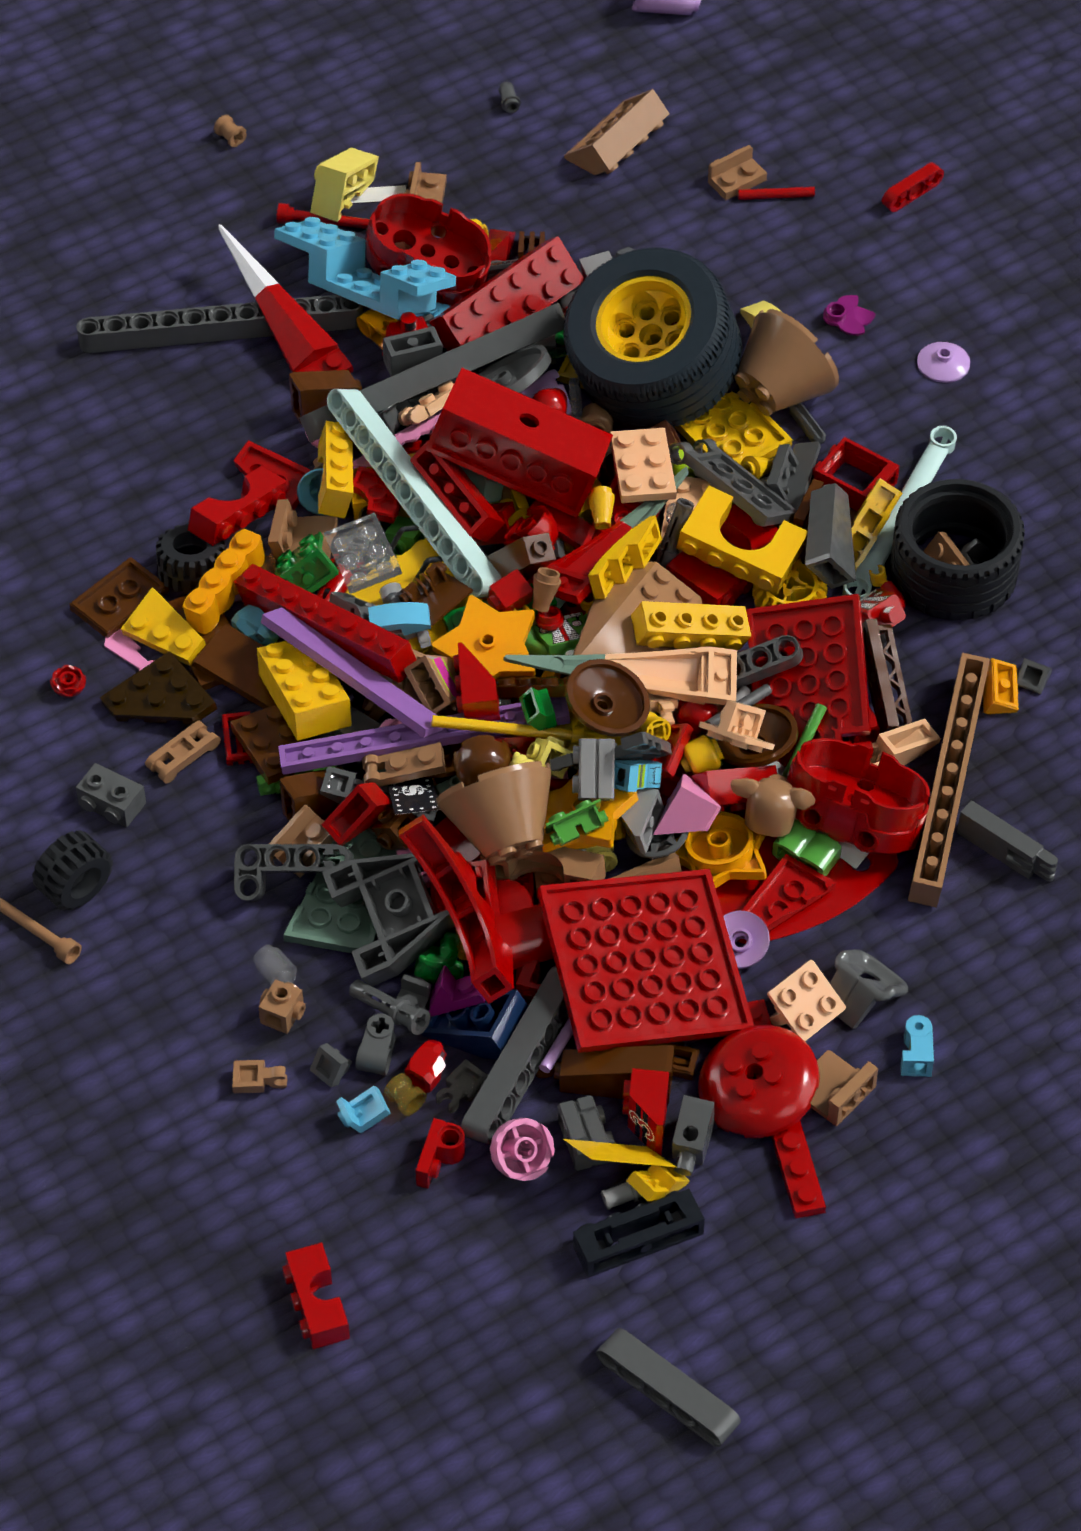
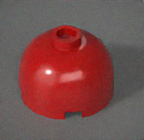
[503,505,559,550]

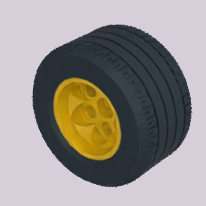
[563,247,742,429]

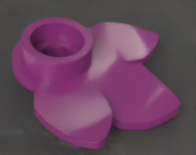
[823,295,876,336]

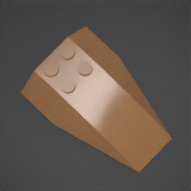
[573,562,702,655]

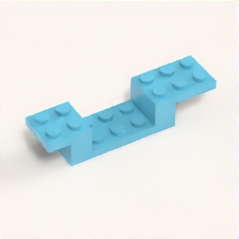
[274,217,456,320]

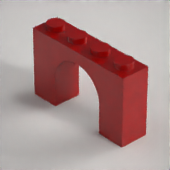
[666,504,779,606]

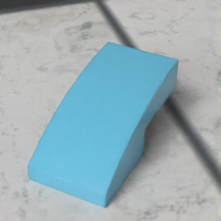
[368,602,431,636]

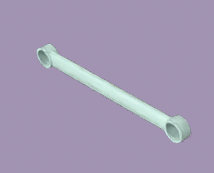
[842,426,957,599]

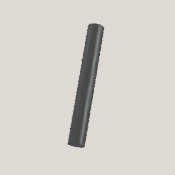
[705,684,772,726]

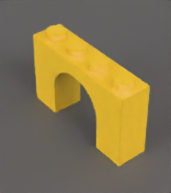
[677,485,808,595]

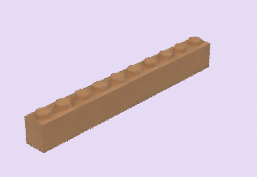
[908,653,990,908]

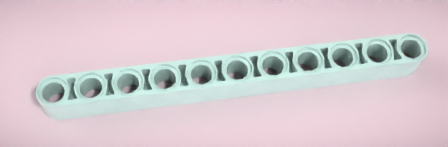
[327,389,502,598]

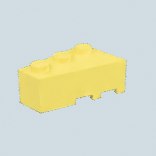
[310,147,379,222]

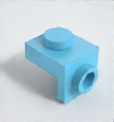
[336,1086,391,1133]

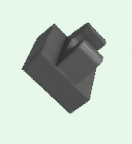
[310,1043,352,1088]

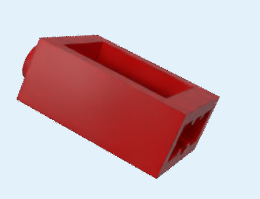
[812,437,900,511]

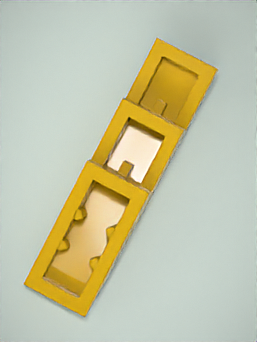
[851,478,903,571]
[588,515,662,599]

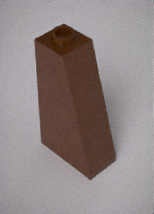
[486,533,556,581]
[554,1045,674,1104]

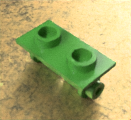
[545,799,609,846]

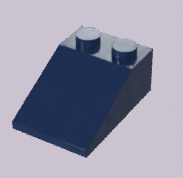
[421,990,528,1060]

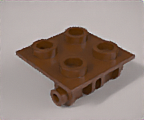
[398,561,473,626]

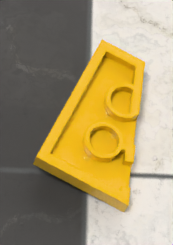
[121,587,206,666]

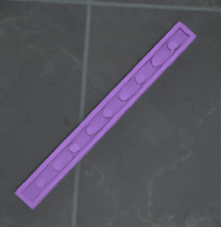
[278,697,571,775]

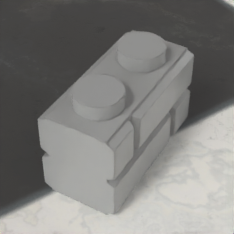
[572,738,615,801]

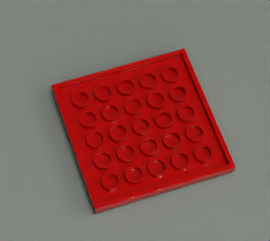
[537,869,754,1053]

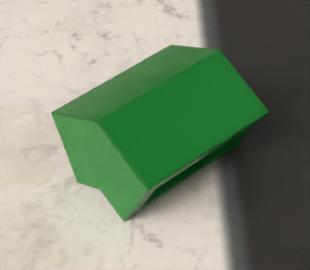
[519,687,557,731]

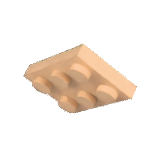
[610,428,677,503]

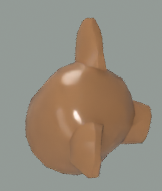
[730,774,815,837]

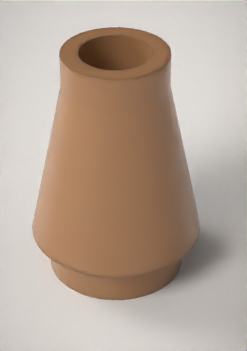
[532,567,561,612]

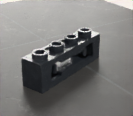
[573,1189,705,1278]

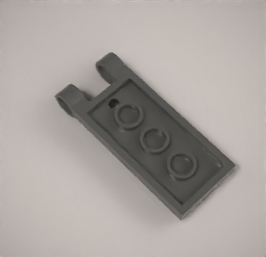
[669,439,797,527]

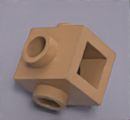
[259,979,306,1034]

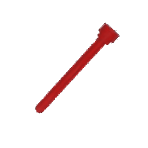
[276,203,369,229]

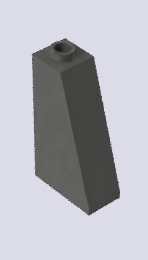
[805,483,856,589]

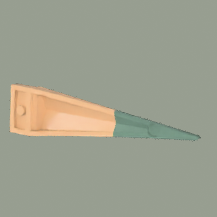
[503,646,737,705]

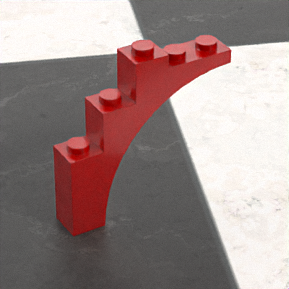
[399,814,514,1004]

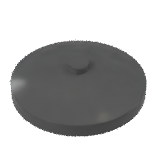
[478,345,551,393]

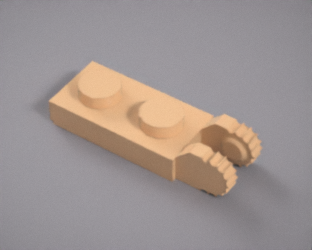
[398,380,454,426]

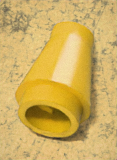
[587,486,615,530]

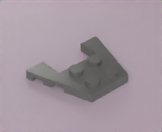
[549,732,672,771]

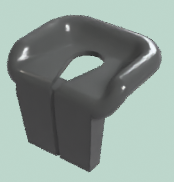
[830,949,908,1029]

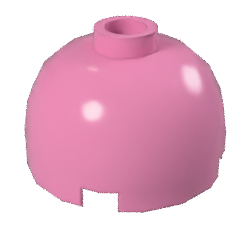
[490,1118,555,1181]

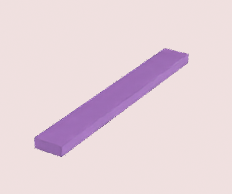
[261,607,444,738]

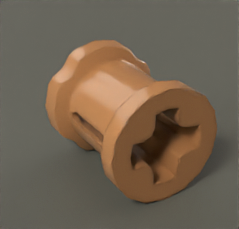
[214,115,247,147]

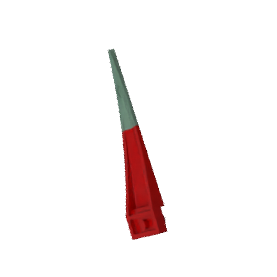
[532,467,689,605]

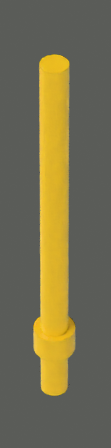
[431,715,607,745]

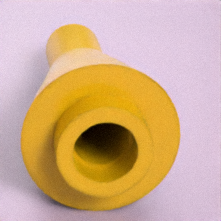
[741,456,773,480]

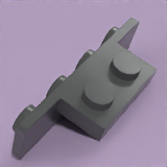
[766,441,821,527]

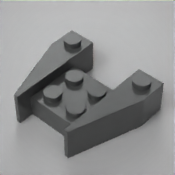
[322,853,455,986]

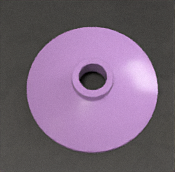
[917,342,970,383]
[723,911,770,969]

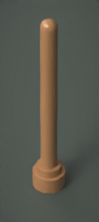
[0,897,82,964]

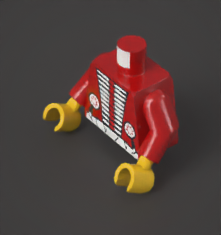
[860,564,906,635]

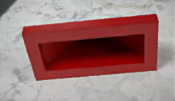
[489,228,516,261]

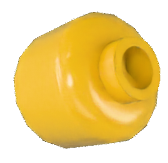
[680,735,724,775]

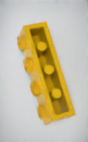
[631,601,751,650]

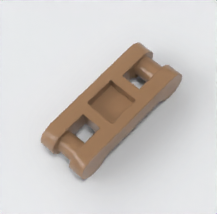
[145,721,221,784]

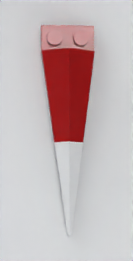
[218,224,354,373]

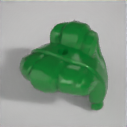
[414,931,464,985]

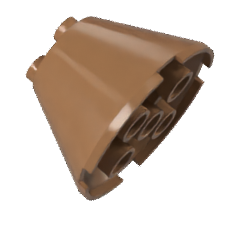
[735,309,839,416]
[436,761,552,866]

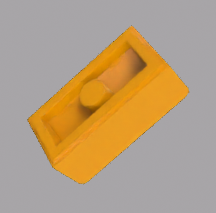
[983,658,1019,714]

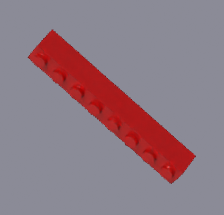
[234,563,417,683]

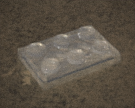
[323,512,402,594]

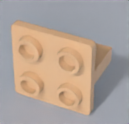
[698,700,775,753]
[767,960,846,1041]

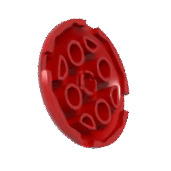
[698,1025,820,1138]

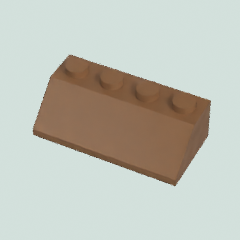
[564,89,670,175]

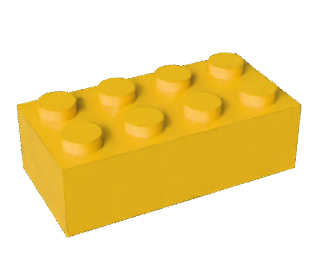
[257,641,352,741]

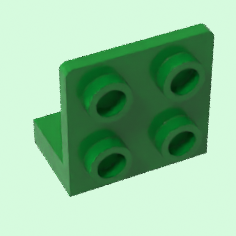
[275,532,339,593]

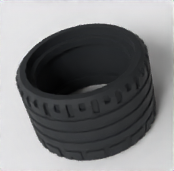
[890,479,1025,621]

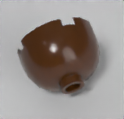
[453,735,512,787]

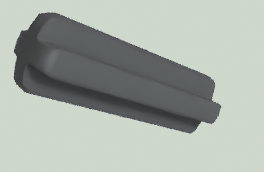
[789,403,826,444]

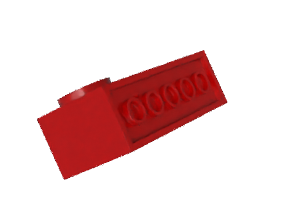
[425,367,613,518]

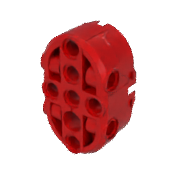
[365,193,492,304]
[787,738,930,854]

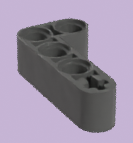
[234,844,354,902]

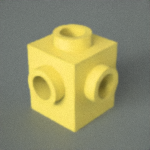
[526,735,573,779]

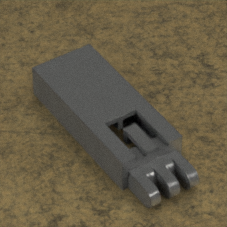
[957,800,1058,881]

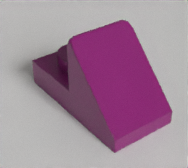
[429,965,485,1017]

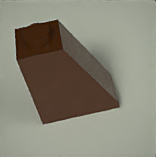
[289,370,363,427]
[279,766,344,821]

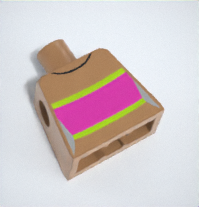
[404,655,461,714]

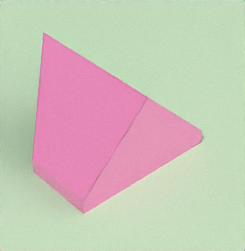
[653,774,721,835]

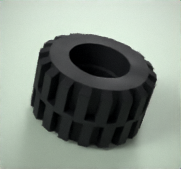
[156,523,226,593]
[32,830,113,911]

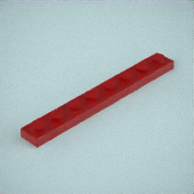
[748,999,826,1219]

